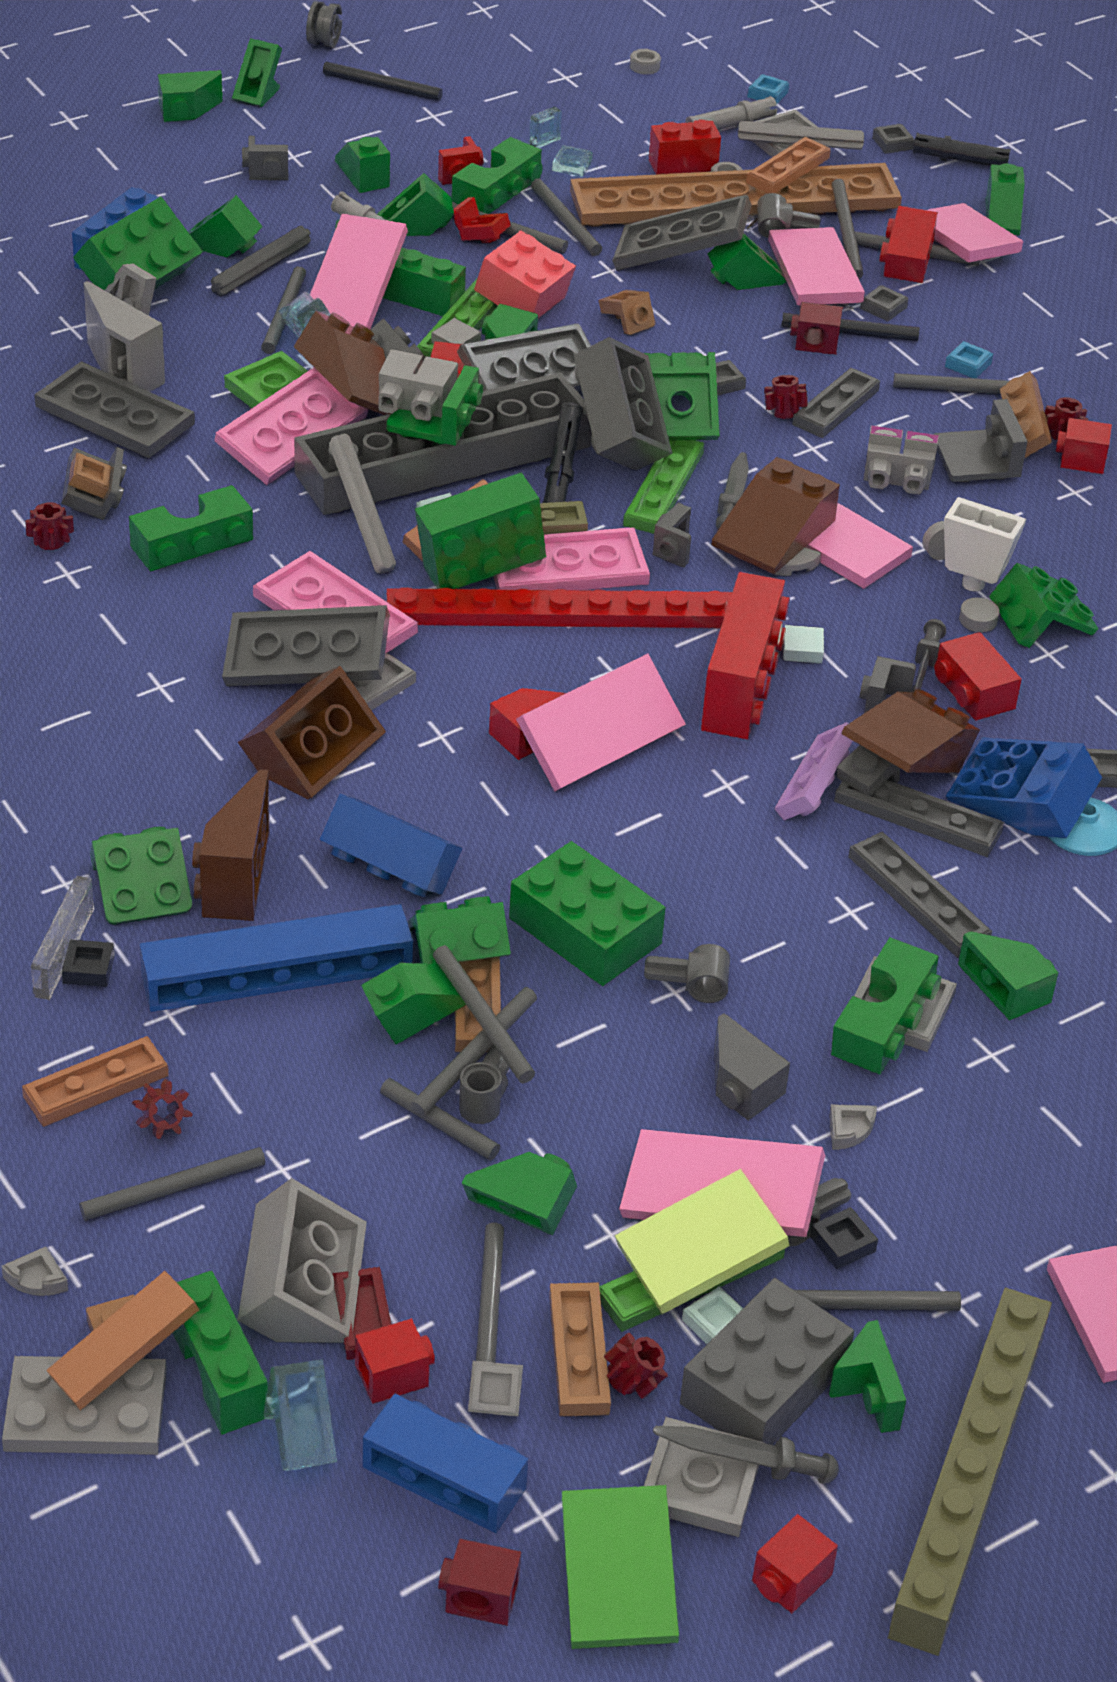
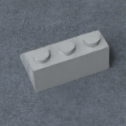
[237,1178,367,1343]

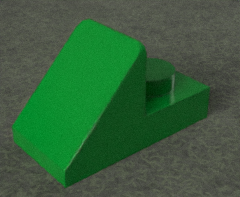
[232,38,282,107]
[829,1320,906,1433]

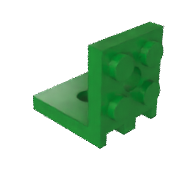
[644,352,720,441]

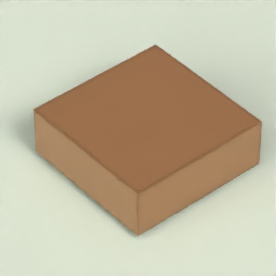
[68,453,111,498]

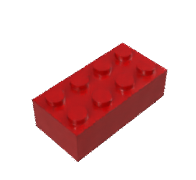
[701,572,790,740]

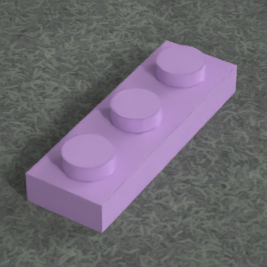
[774,722,852,821]

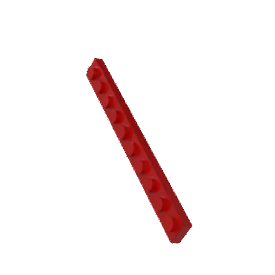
[386,587,732,628]

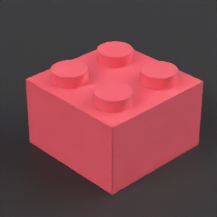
[474,231,576,318]

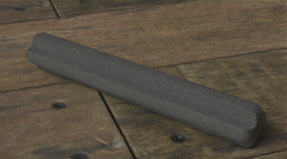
[211,226,311,296]

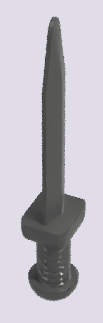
[716,452,749,530]
[912,619,946,692]
[653,1426,839,1484]

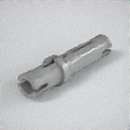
[685,96,777,129]

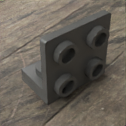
[934,399,1028,482]

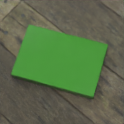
[562,1485,679,1649]

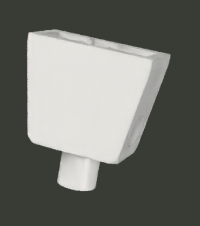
[944,497,1026,591]

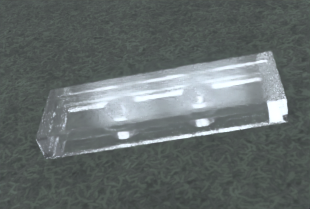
[31,876,94,1000]

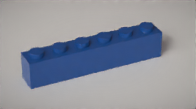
[140,904,413,1012]

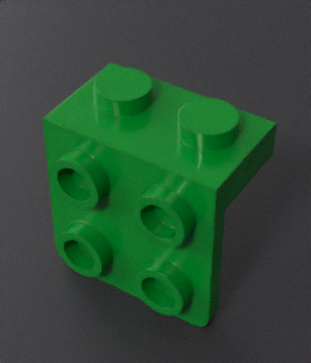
[386,365,483,446]
[989,562,1098,648]
[90,827,192,925]
[407,896,511,964]

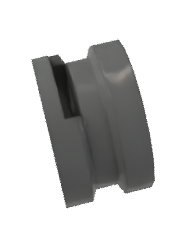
[306,1,342,48]

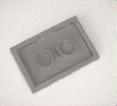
[2,1356,167,1455]

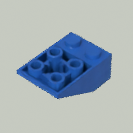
[946,737,1102,838]

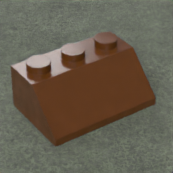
[238,666,386,799]

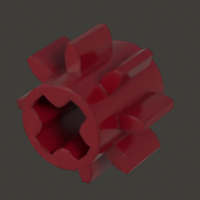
[764,375,808,419]
[1045,397,1089,440]
[25,502,74,550]
[132,1079,193,1139]
[604,1332,668,1399]

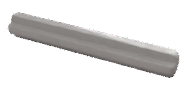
[738,121,864,150]
[329,434,396,574]

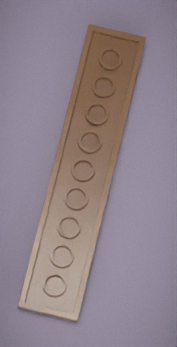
[570,163,902,227]

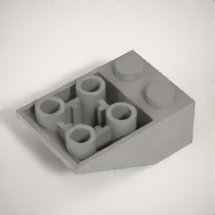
[84,281,165,392]

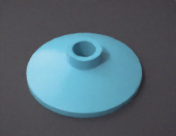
[1048,798,1117,856]

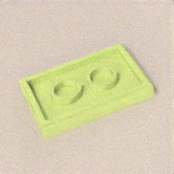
[615,1169,790,1314]

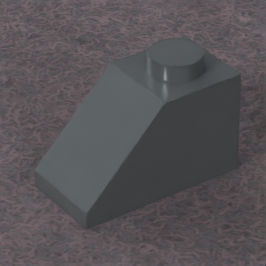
[714,1013,790,1121]

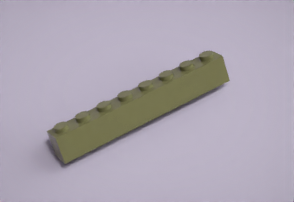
[888,1287,1052,1656]

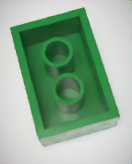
[73,197,203,290]
[415,472,547,589]
[509,841,666,987]

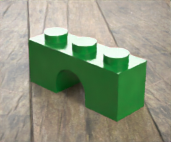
[452,137,543,214]
[129,485,253,572]
[831,937,942,1075]
[173,1270,269,1435]

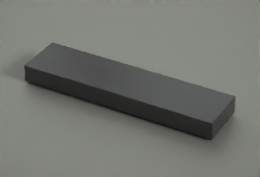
[834,780,1004,857]
[849,831,992,958]

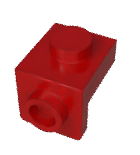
[438,136,484,185]
[454,197,511,243]

